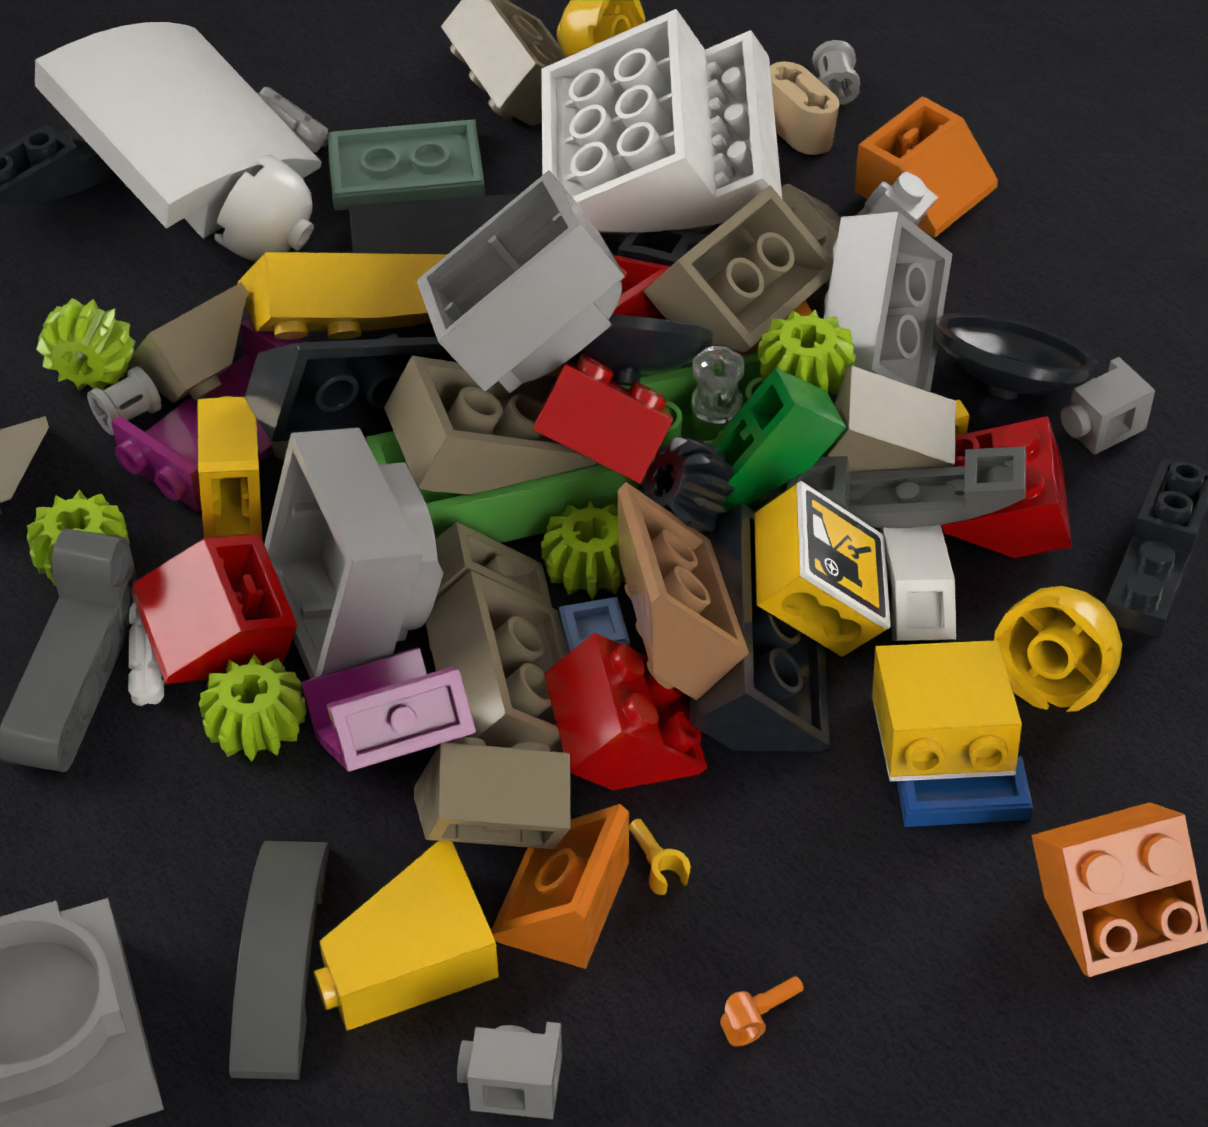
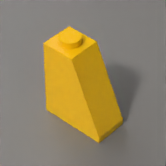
[198,396,262,538]
[314,841,499,1031]

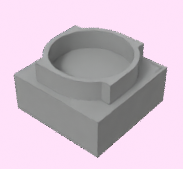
[416,170,625,393]
[264,428,444,679]
[0,898,164,1127]

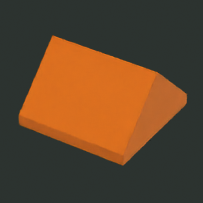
[491,804,629,969]

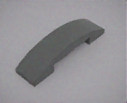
[786,446,1026,528]
[229,841,329,1080]

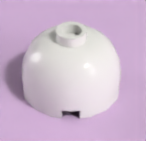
[215,154,314,261]

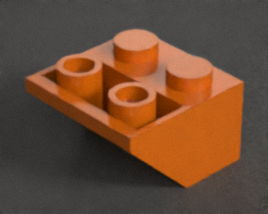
[854,96,998,238]
[1032,802,1208,977]

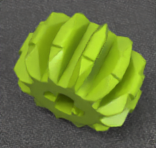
[37,298,136,391]
[758,310,856,394]
[27,489,129,586]
[541,499,626,600]
[199,654,307,762]

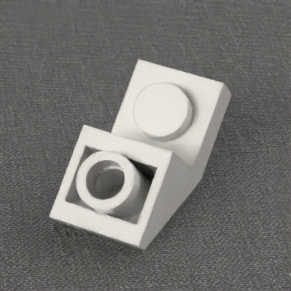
[880,525,956,641]

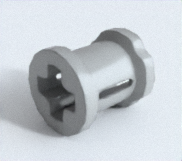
[812,40,861,105]
[87,366,161,435]

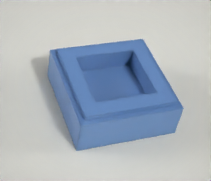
[559,597,630,653]

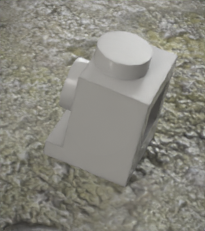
[856,171,938,226]
[1061,357,1155,455]
[457,1022,562,1119]

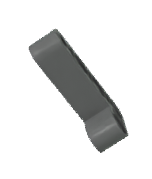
[0,528,138,772]

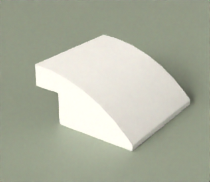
[541,9,782,233]
[35,22,321,239]

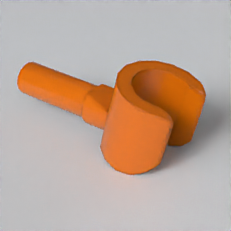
[720,976,804,1047]

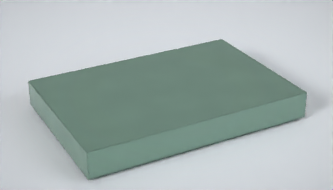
[327,119,485,211]

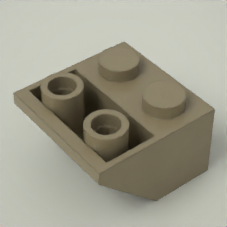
[414,737,571,849]

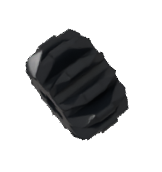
[637,437,735,534]

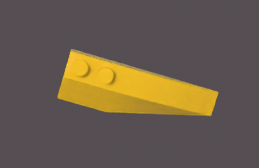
[238,252,446,339]

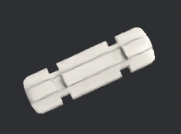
[128,602,164,706]

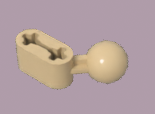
[770,62,839,155]

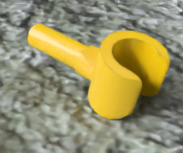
[629,819,690,895]

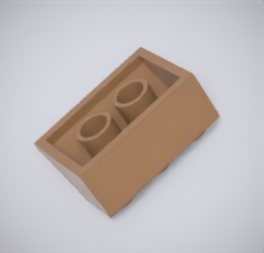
[618,482,749,701]

